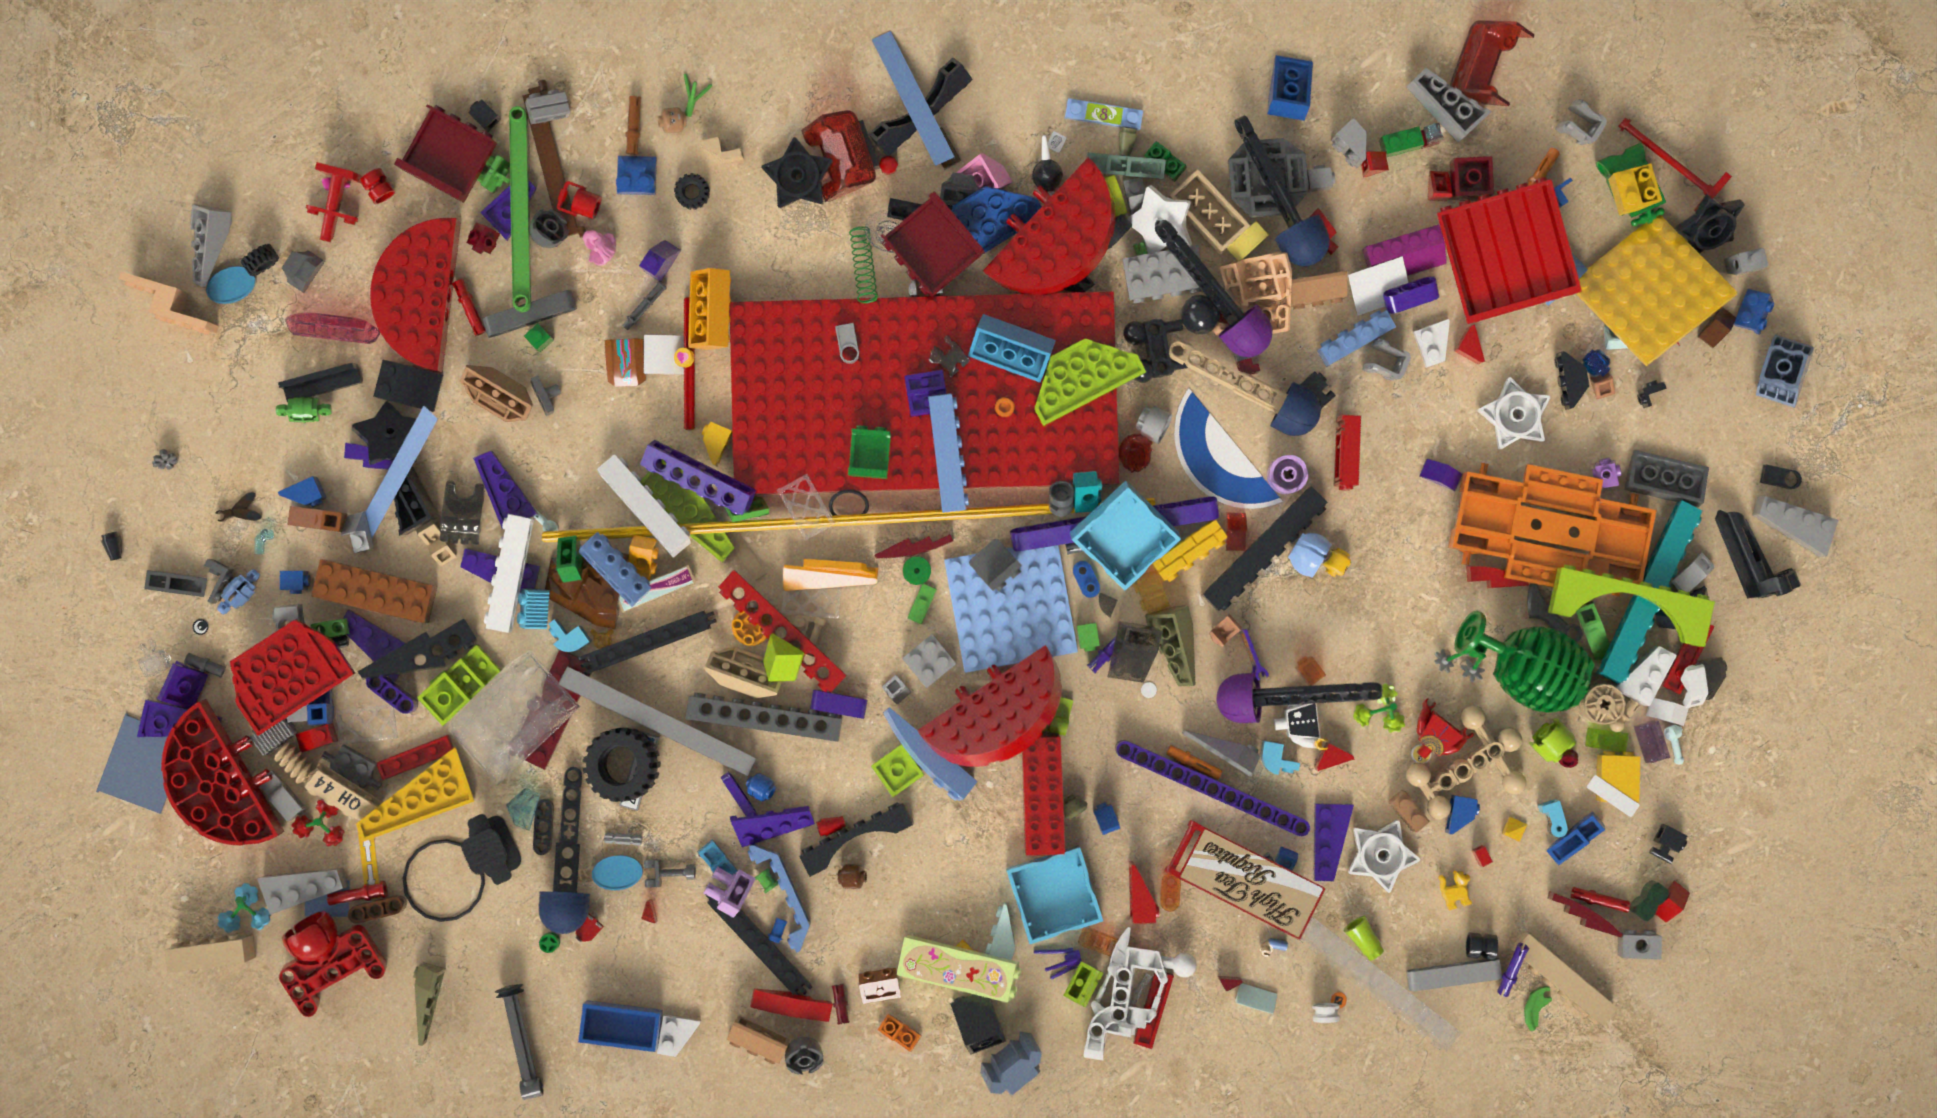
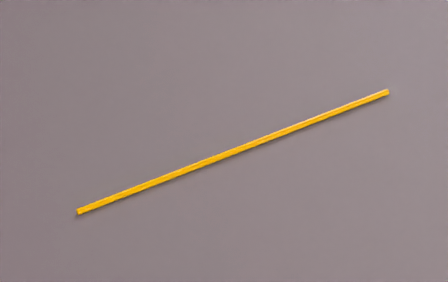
[542,498,1156,542]

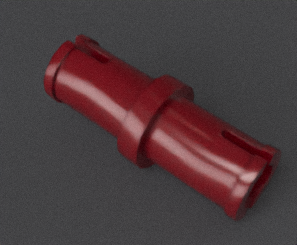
[832,984,850,1025]

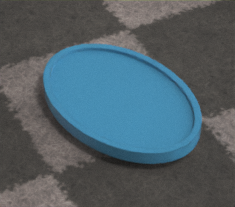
[206,266,256,304]
[592,855,643,891]

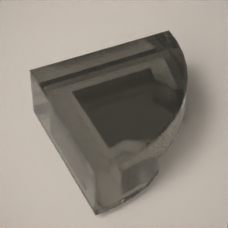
[1098,593,1118,618]

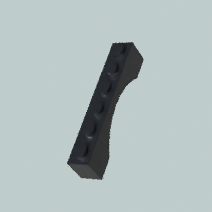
[868,57,973,156]
[799,802,914,877]

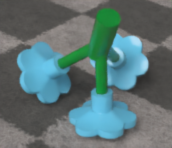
[217,883,271,933]

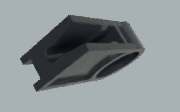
[1759,464,1802,489]

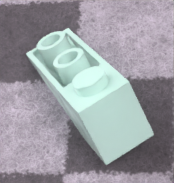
[985,902,1015,960]

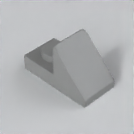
[1123,177,1145,215]
[341,511,374,553]

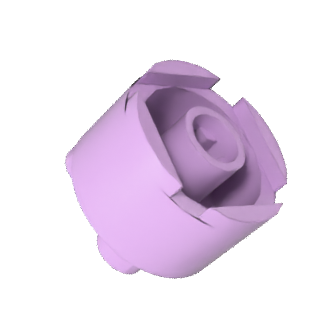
[1267,455,1308,494]

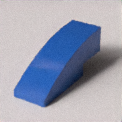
[1546,811,1605,866]

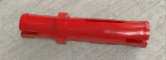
[452,279,486,336]
[1571,886,1630,913]

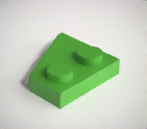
[724,497,769,522]

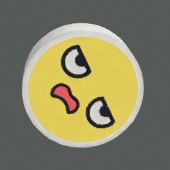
[1411,744,1431,764]

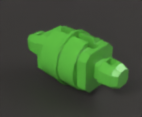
[276,397,332,423]

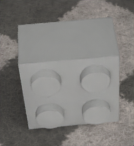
[902,634,957,688]

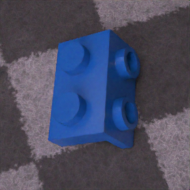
[1734,289,1774,335]

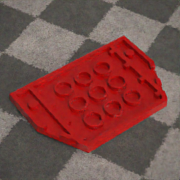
[230,619,355,736]

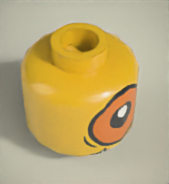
[1323,548,1351,577]

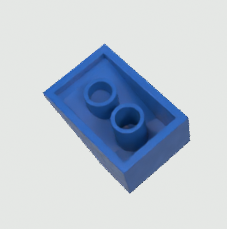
[1267,55,1313,121]

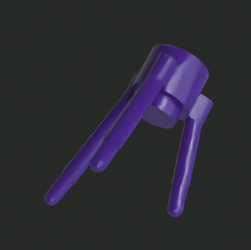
[1034,948,1082,979]

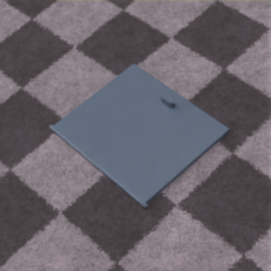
[96,713,167,814]

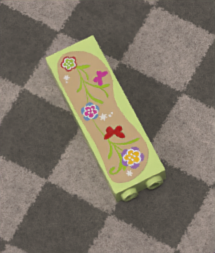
[897,935,1021,1003]

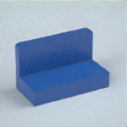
[1554,178,1573,208]

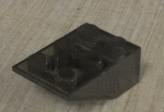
[1107,621,1163,683]

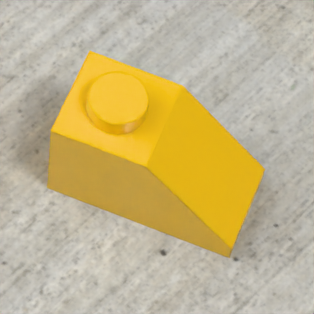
[702,421,733,467]

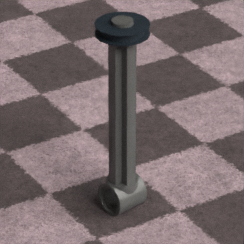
[495,984,544,1100]

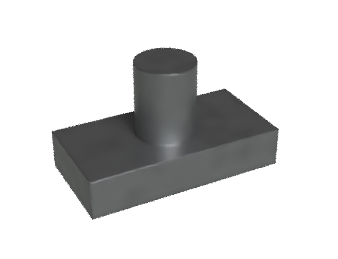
[530,376,561,416]

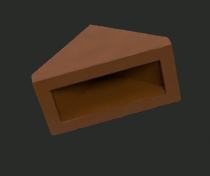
[1698,307,1736,348]

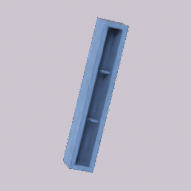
[928,394,969,513]

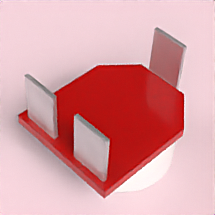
[575,912,604,942]

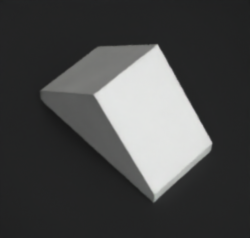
[1646,698,1689,726]

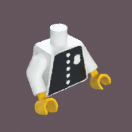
[1274,703,1328,750]

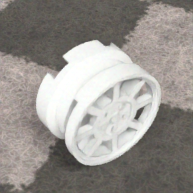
[1312,1003,1340,1023]

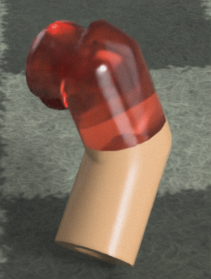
[1212,313,1229,336]

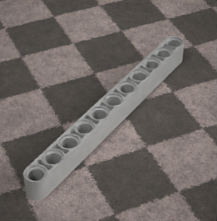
[558,667,756,776]

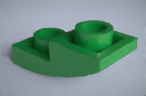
[1144,141,1187,182]

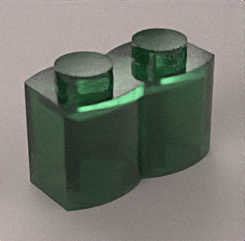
[1629,880,1669,921]

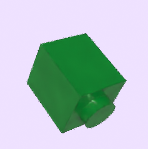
[524,323,554,352]

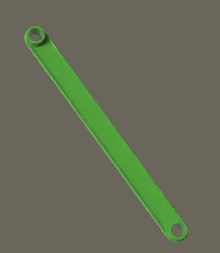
[509,106,531,312]

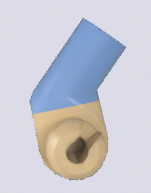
[1260,938,1288,957]

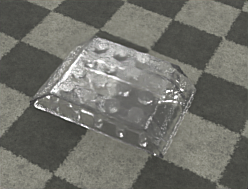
[447,651,580,786]

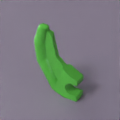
[1524,986,1552,1031]

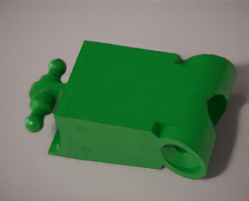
[1595,143,1667,227]

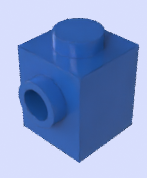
[280,571,311,594]

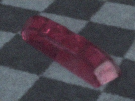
[285,312,380,344]

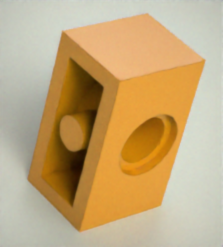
[628,535,659,581]

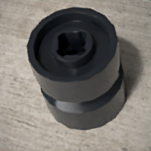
[1466,932,1498,960]

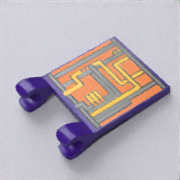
[1239,629,1268,680]

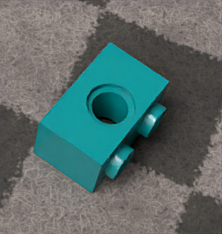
[1073,471,1102,513]

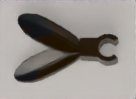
[215,492,262,522]

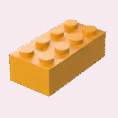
[688,268,731,350]

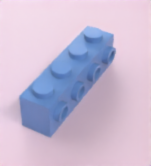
[1317,310,1396,367]
[578,532,651,607]

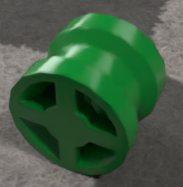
[539,932,561,953]

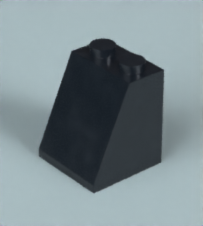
[950,994,1006,1055]

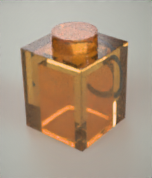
[1295,656,1326,686]

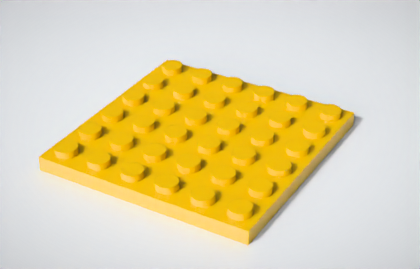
[1576,215,1738,366]

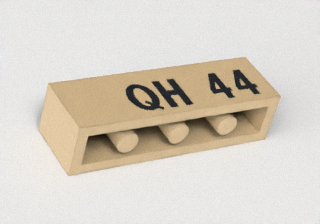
[305,763,383,822]

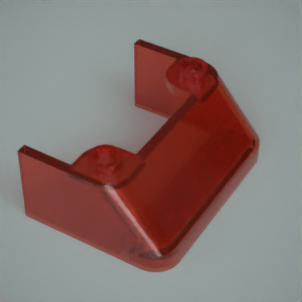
[1450,20,1535,106]

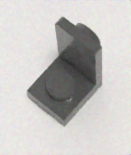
[204,559,234,604]

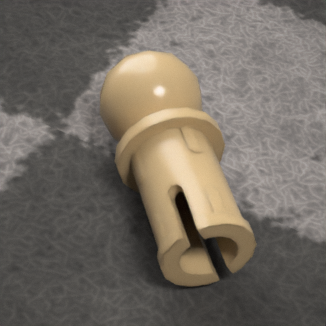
[1609,699,1640,732]

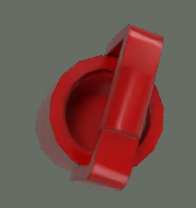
[557,181,602,219]

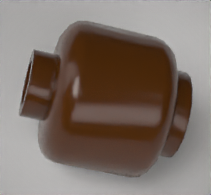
[838,864,867,889]

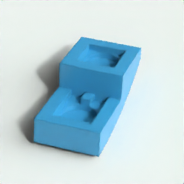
[697,839,738,875]

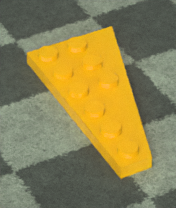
[356,747,474,842]

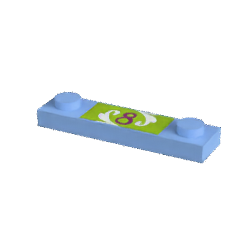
[1065,98,1143,131]

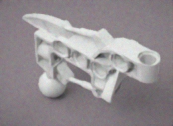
[1084,927,1197,1060]

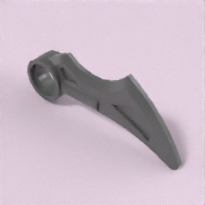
[1527,583,1583,642]

